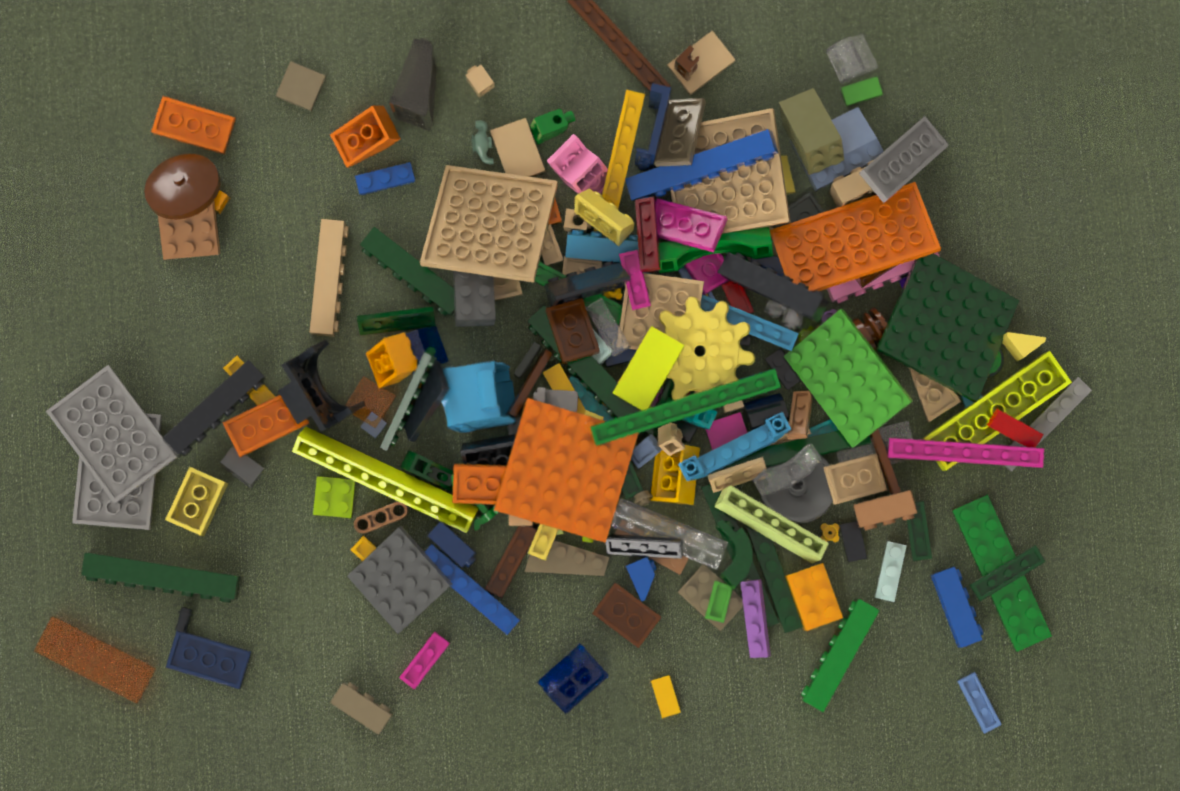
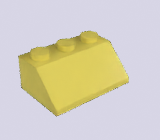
[574,188,634,246]

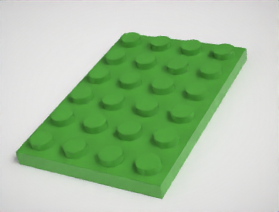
[784,309,913,448]

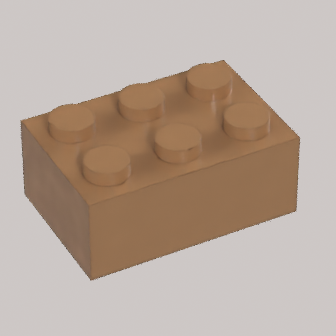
[854,490,918,530]

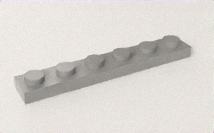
[1004,377,1092,472]

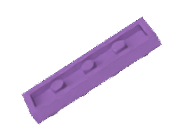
[741,579,771,658]

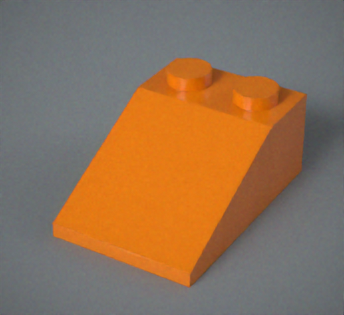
[330,105,401,168]

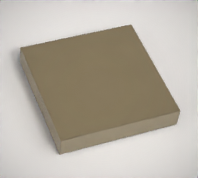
[276,61,326,111]

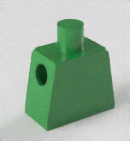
[529,109,575,145]

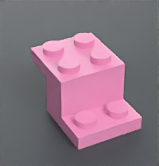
[547,134,608,195]

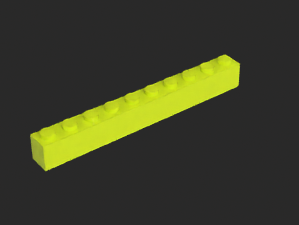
[292,426,479,533]

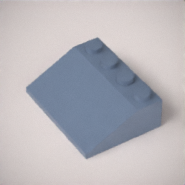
[790,107,884,192]

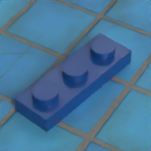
[355,162,415,195]

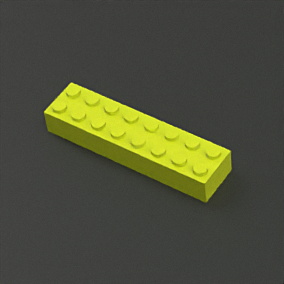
[920,351,1072,471]

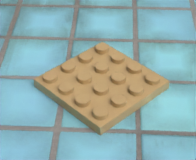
[617,273,704,350]

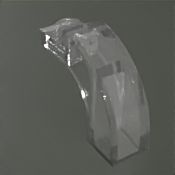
[753,444,822,496]

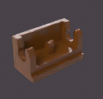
[674,45,699,82]

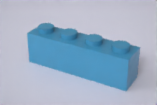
[566,229,639,263]

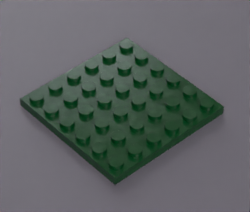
[877,253,1019,402]

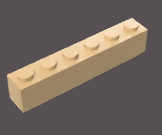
[310,219,349,337]

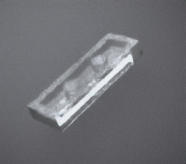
[585,298,631,357]

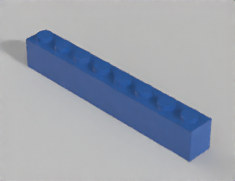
[625,129,779,201]

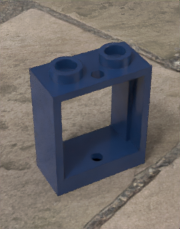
[428,522,476,568]

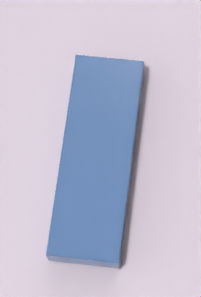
[957,672,1002,733]

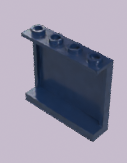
[634,83,671,171]

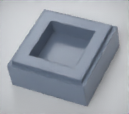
[360,412,388,438]

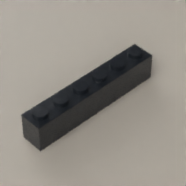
[718,252,829,323]
[162,360,265,458]

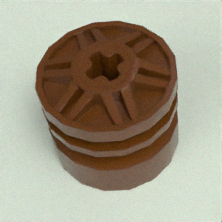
[852,307,888,352]

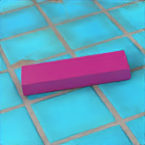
[619,250,651,310]
[399,632,450,690]

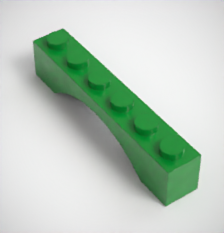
[659,227,773,273]

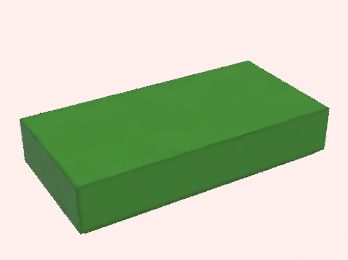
[841,76,883,107]
[705,581,733,623]

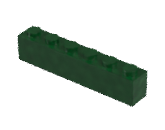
[360,227,455,316]

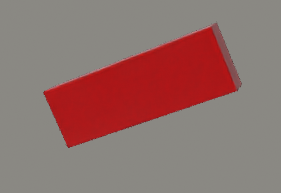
[987,409,1044,448]

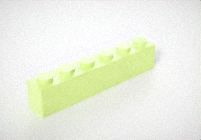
[714,486,828,564]

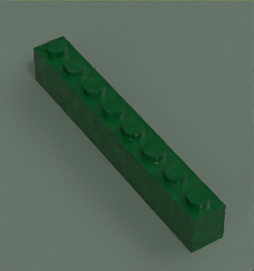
[527,306,641,419]
[81,552,240,603]

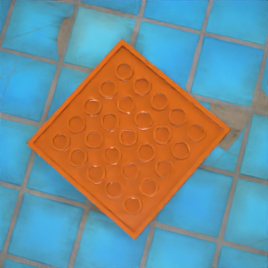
[494,398,638,543]

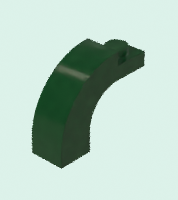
[715,519,753,590]

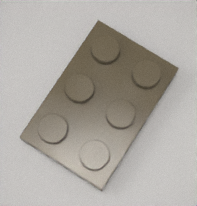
[678,564,743,631]

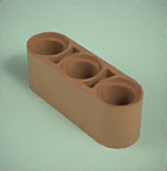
[354,502,409,534]

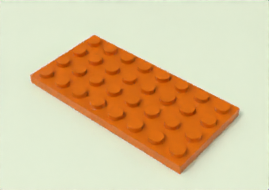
[770,182,941,292]

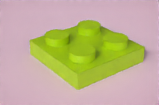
[313,476,356,518]

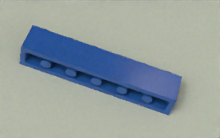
[425,544,520,635]

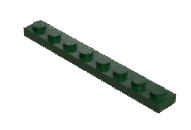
[701,484,779,628]

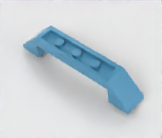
[678,412,791,481]

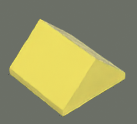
[1002,332,1046,361]

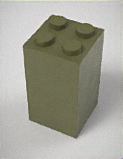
[779,88,844,175]

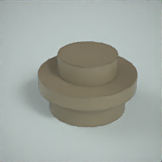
[634,490,653,506]

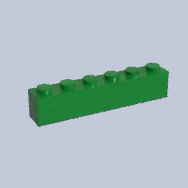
[801,599,880,712]

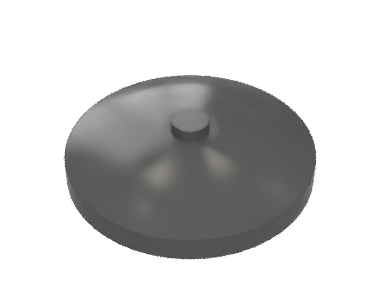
[759,456,833,524]

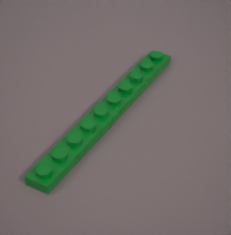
[590,369,781,446]

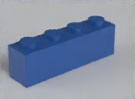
[930,567,983,648]

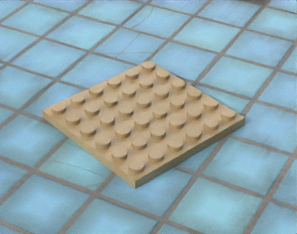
[671,108,790,234]
[420,165,558,282]

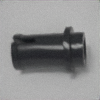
[175,607,193,633]

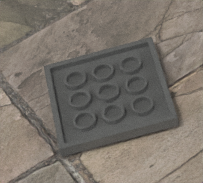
[347,526,452,634]

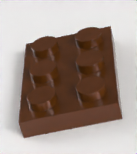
[545,298,600,364]
[592,583,661,648]

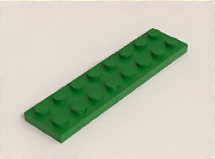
[952,495,1052,652]

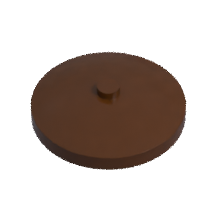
[144,154,221,220]

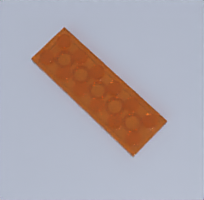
[34,616,156,703]

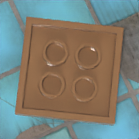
[158,201,221,260]

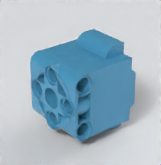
[442,361,517,433]

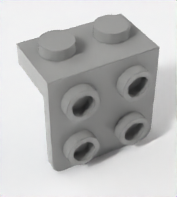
[533,387,578,413]

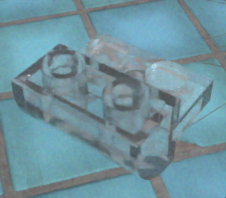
[826,34,878,84]
[764,300,803,331]

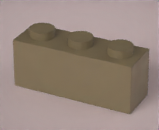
[330,682,393,735]

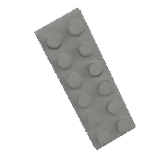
[859,116,949,203]

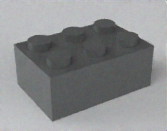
[453,271,495,327]

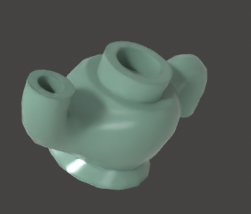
[472,120,494,165]

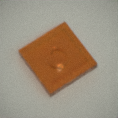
[345,376,396,429]

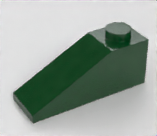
[400,450,454,492]

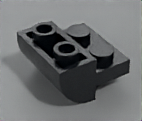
[744,393,789,431]

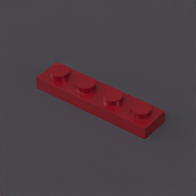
[635,197,661,273]

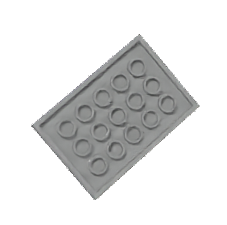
[46,365,178,504]
[72,413,162,530]

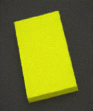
[613,326,685,410]

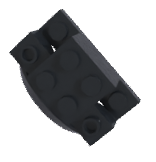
[278,340,365,432]

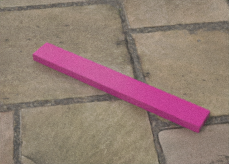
[888,438,1044,468]

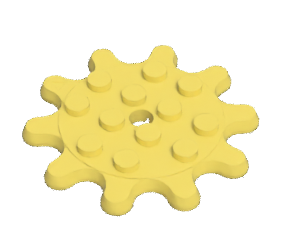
[659,297,755,400]

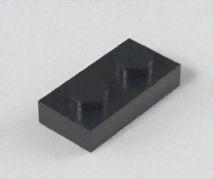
[765,348,801,390]

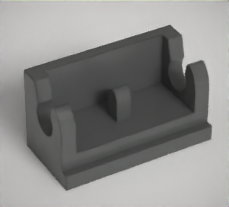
[220,446,264,489]

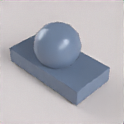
[631,434,662,469]

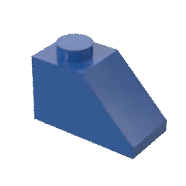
[626,557,657,602]

